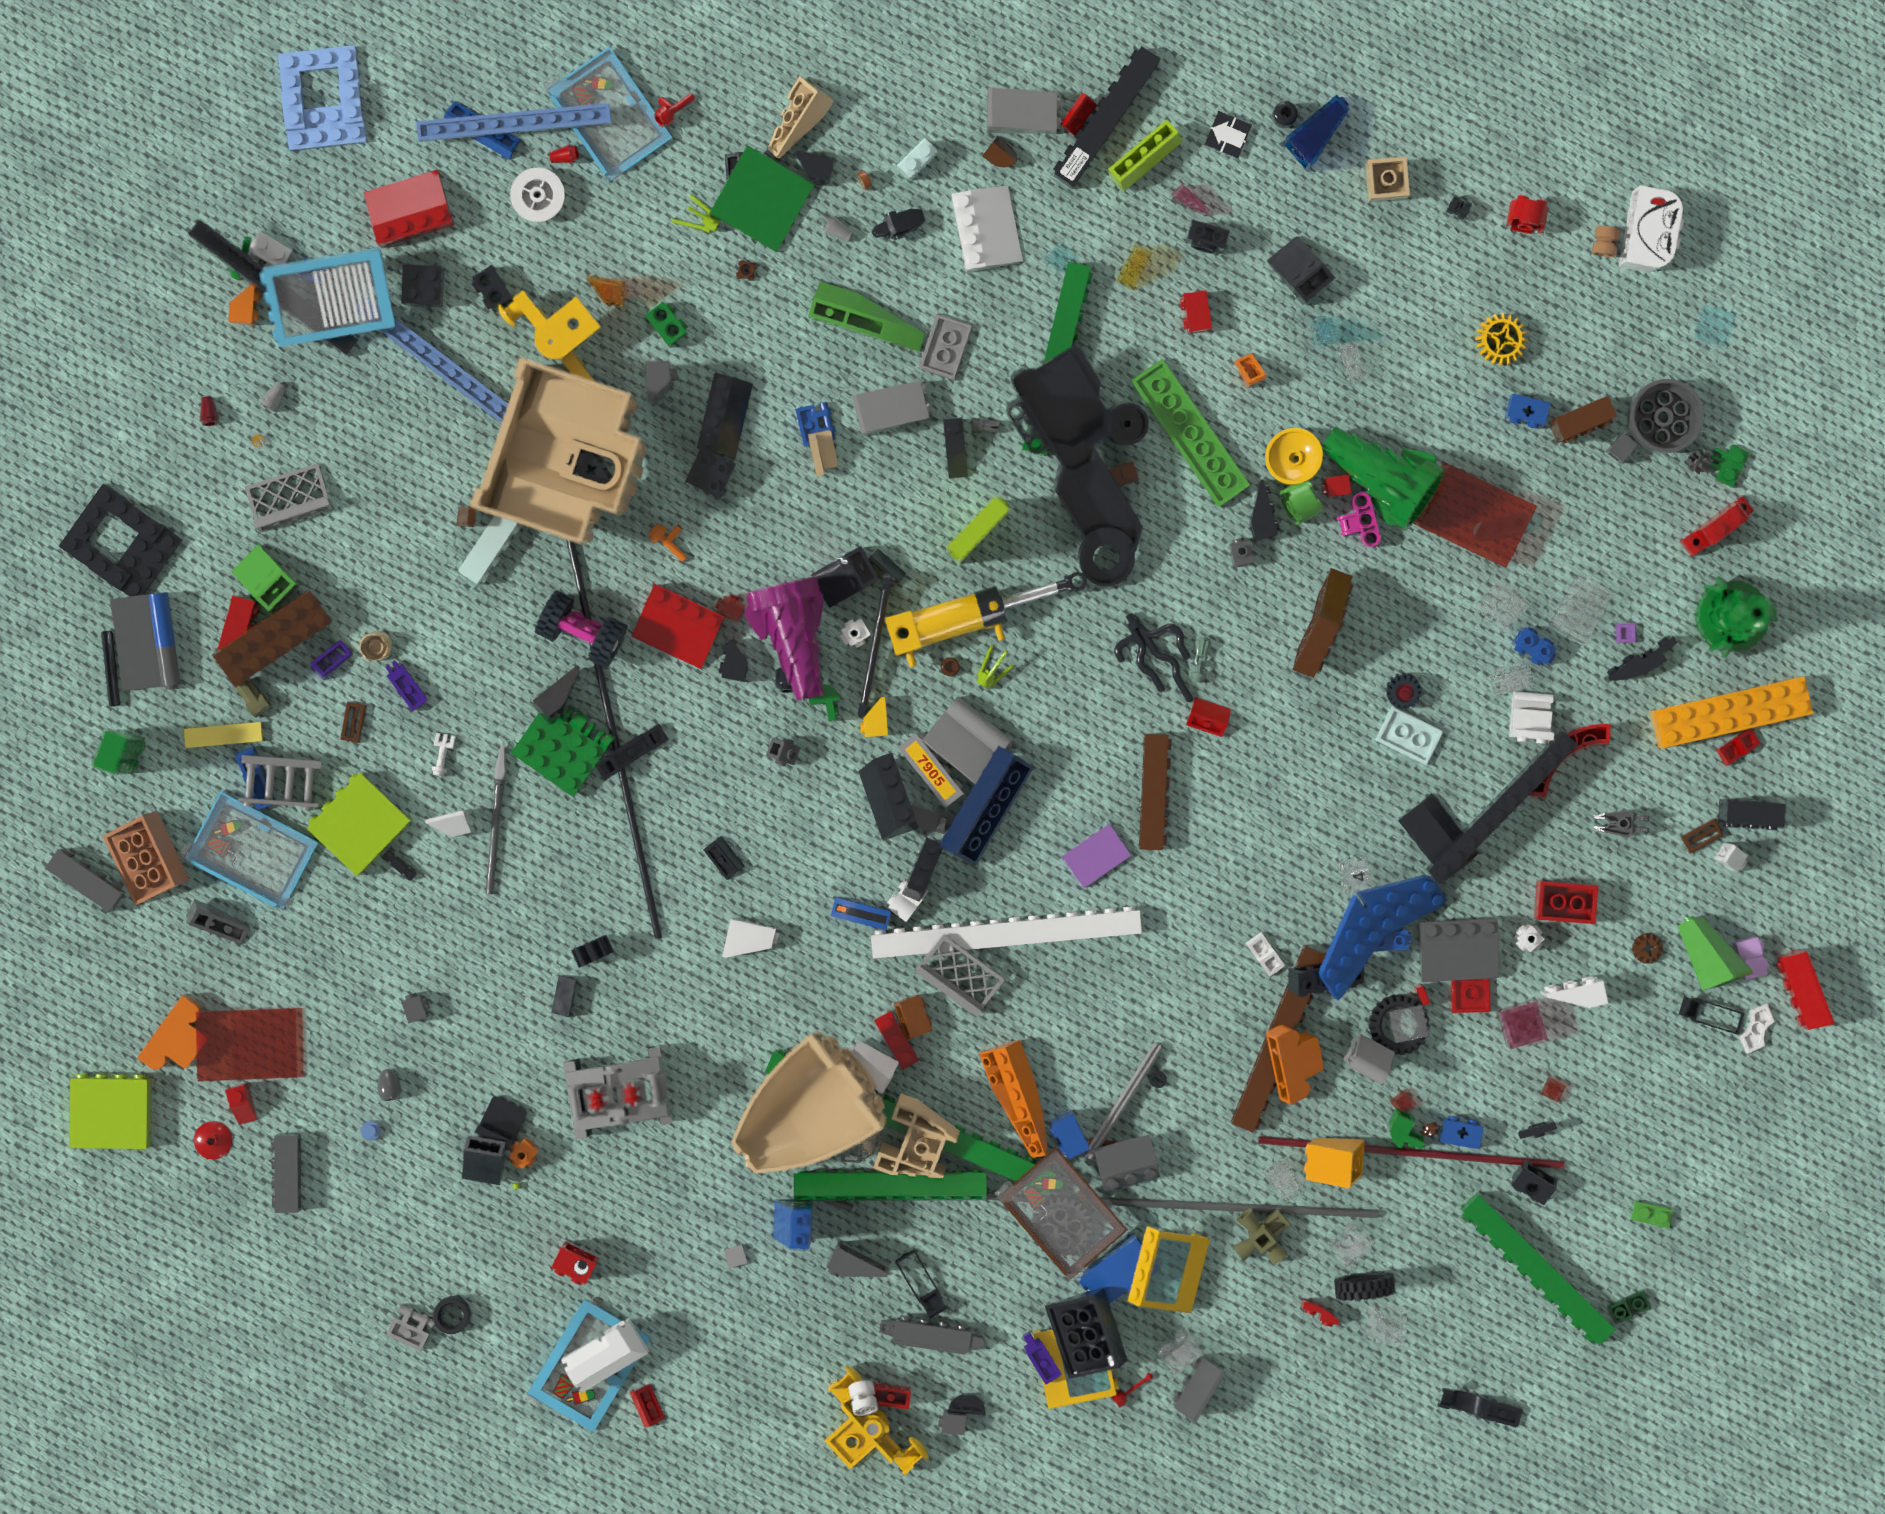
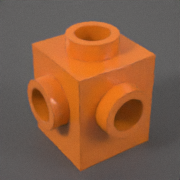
[508,1137,540,1169]

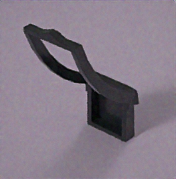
[1678,996,1746,1035]
[895,1249,947,1319]

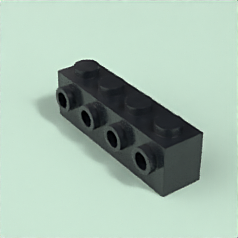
[1288,962,1364,997]

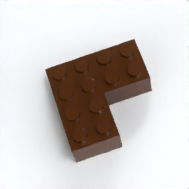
[1292,568,1353,678]

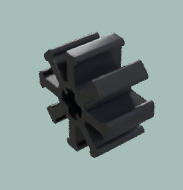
[571,934,614,968]

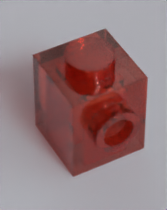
[715,594,746,623]

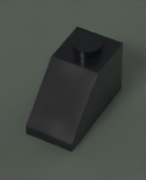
[796,150,835,186]

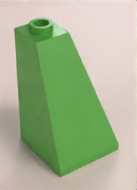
[1678,916,1754,991]

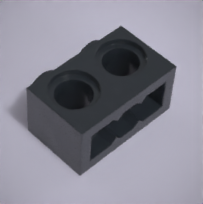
[472,265,513,312]

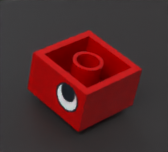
[551,1241,599,1285]

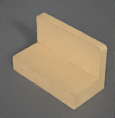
[808,430,838,477]

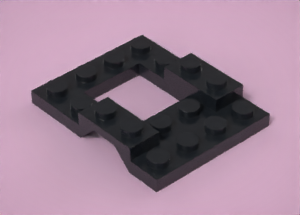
[59,484,183,597]

